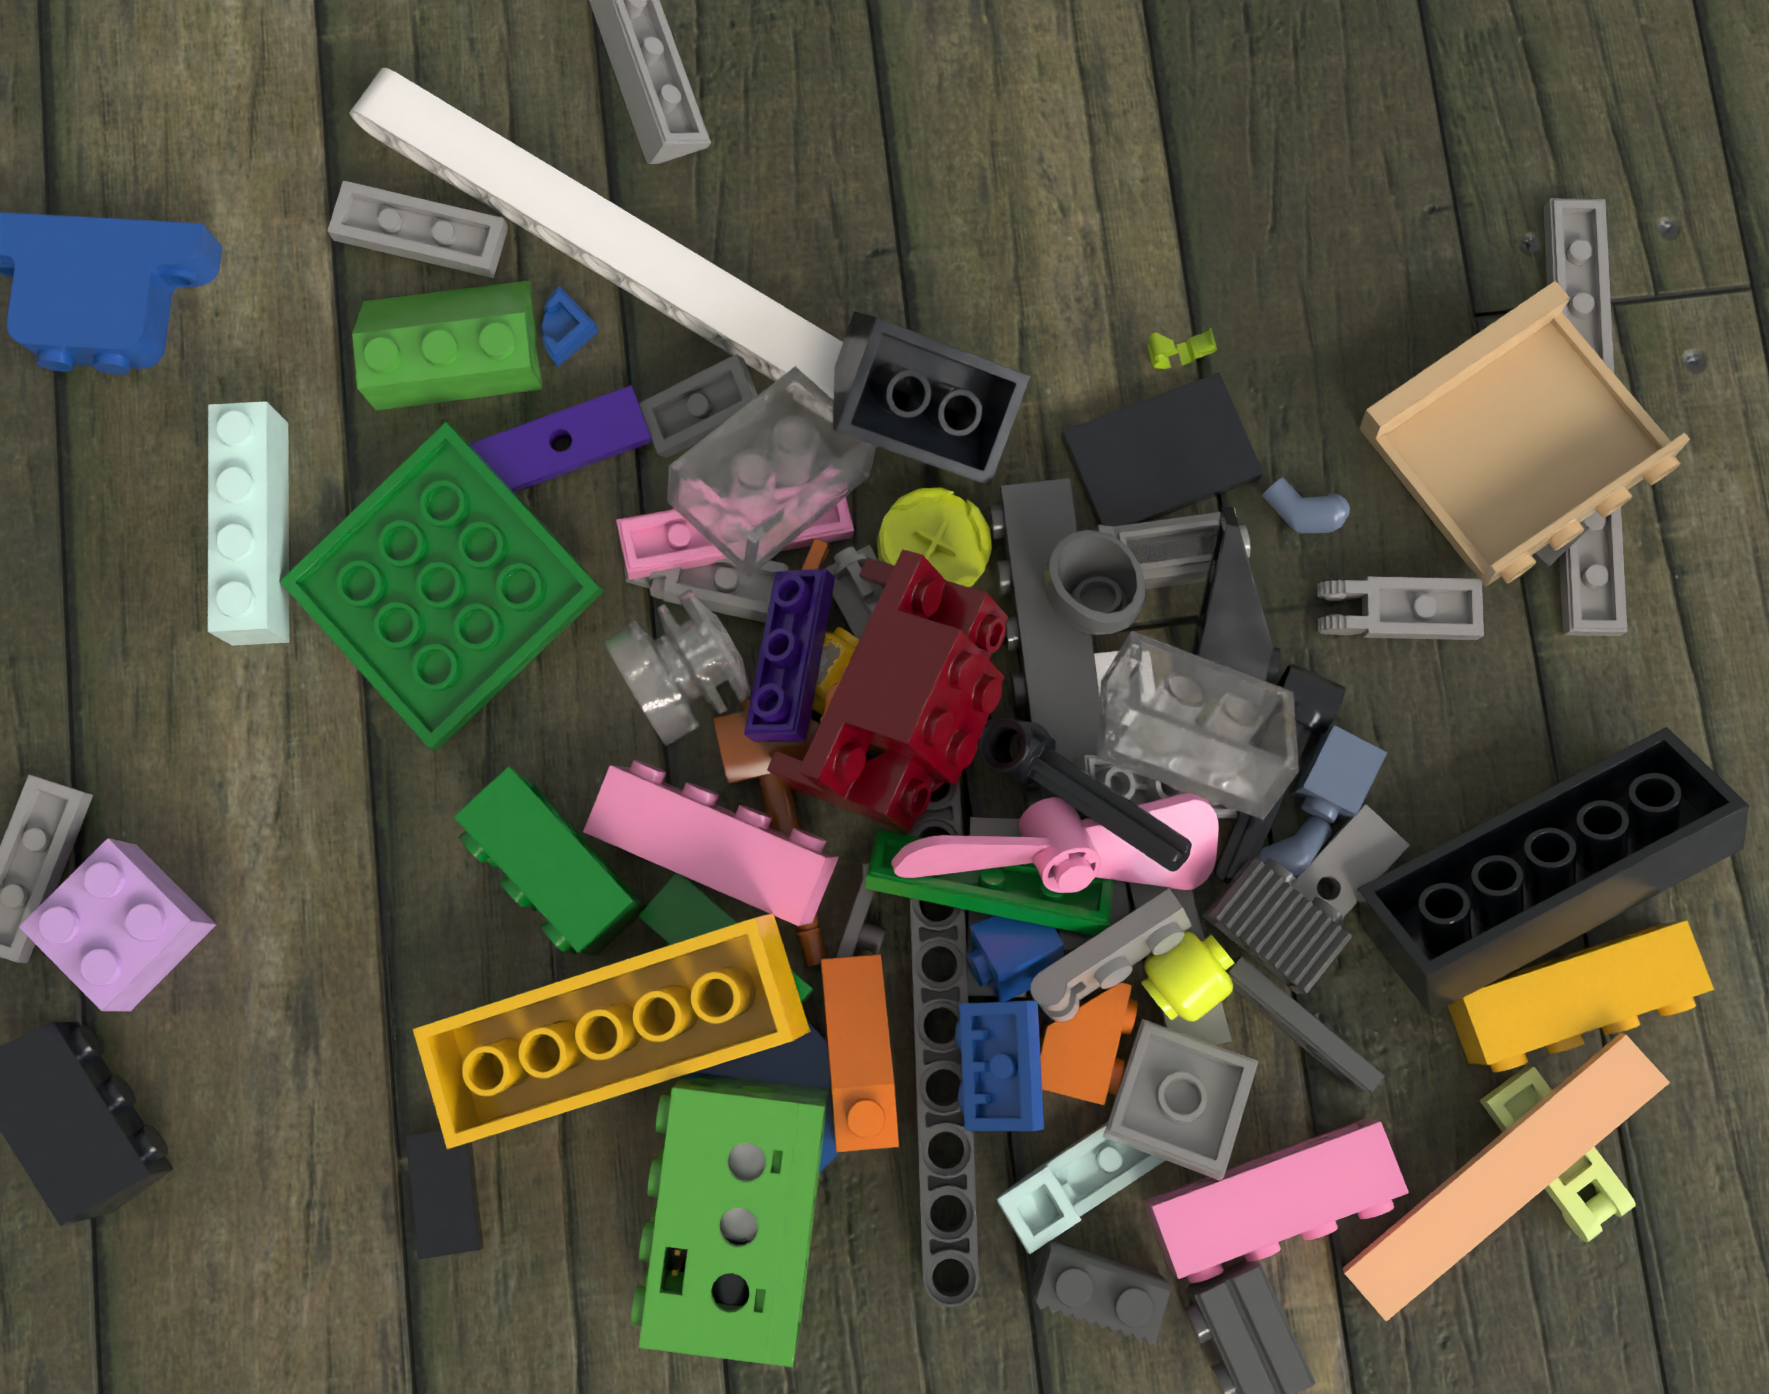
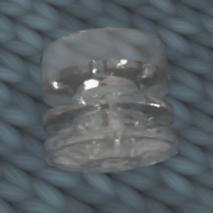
[603,589,752,746]

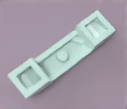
[996,1121,1166,1254]

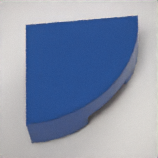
[542,286,599,368]

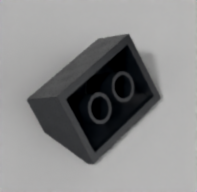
[833,311,1030,485]
[0,1022,173,1226]

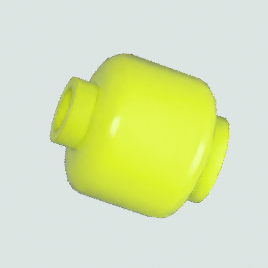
[1141,931,1234,1022]

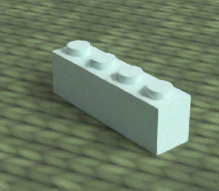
[208,401,289,646]

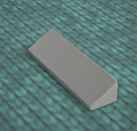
[589,0,711,165]

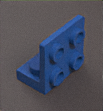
[955,1001,1044,1131]

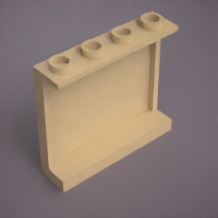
[1359,280,1690,587]

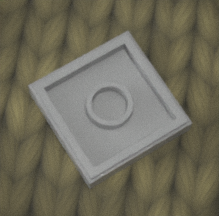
[1103,1019,1258,1181]

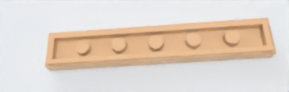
[1342,1033,1670,1322]

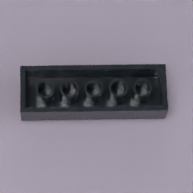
[1357,727,1749,1015]

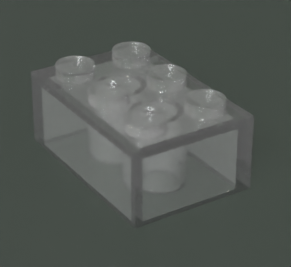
[667,366,877,578]
[1097,631,1299,820]

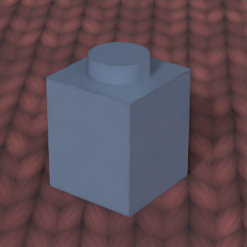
[1290,725,1388,823]

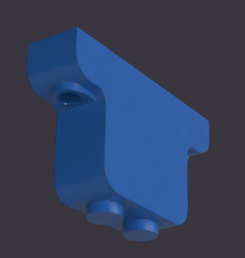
[0,212,222,375]

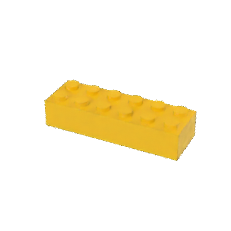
[413,913,810,1149]

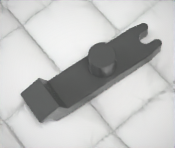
[836,862,886,958]

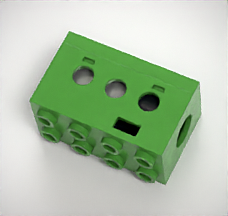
[631,1072,829,1367]

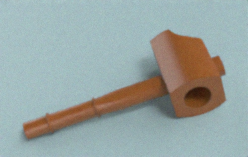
[713,699,827,967]

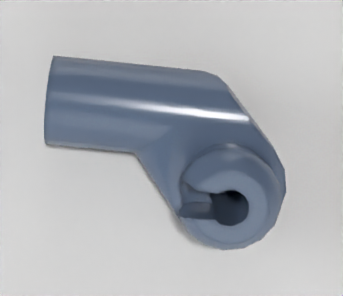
[1262,477,1350,534]

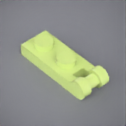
[1479,1066,1635,1243]

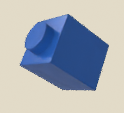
[966,915,1064,1002]

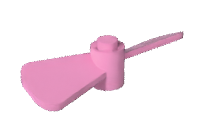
[891,792,1219,893]

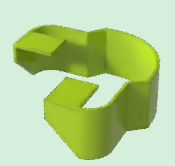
[1147,328,1217,369]

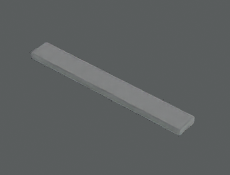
[1543,198,1627,636]

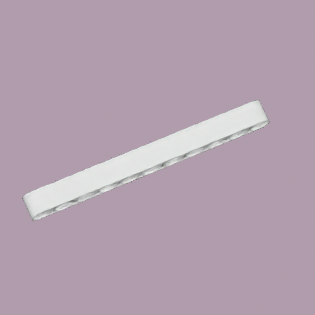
[350,67,843,416]

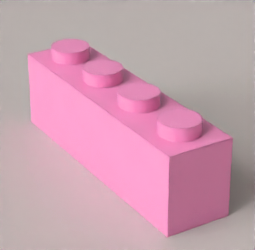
[583,760,839,926]
[1143,1118,1409,1283]

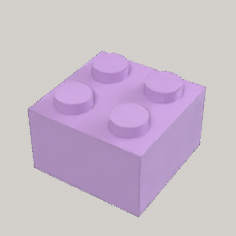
[19,838,217,1011]

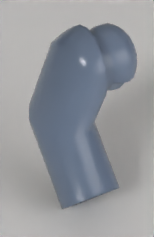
[1256,816,1332,876]

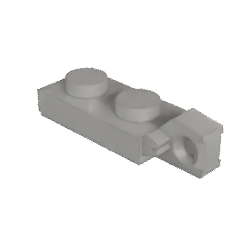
[624,555,789,623]

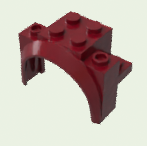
[767,549,1008,833]

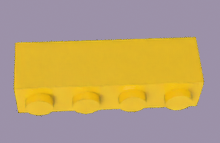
[1448,920,1714,1072]

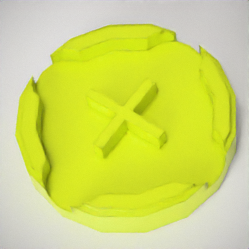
[876,487,992,588]

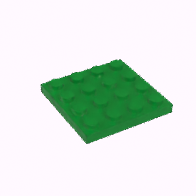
[279,422,605,750]

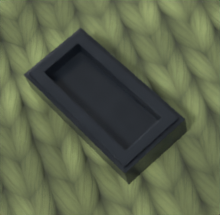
[405,1130,483,1260]

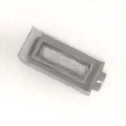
[1096,508,1250,589]

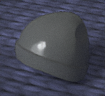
[1043,530,1146,635]

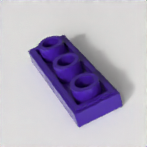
[470,385,653,493]
[744,569,836,742]

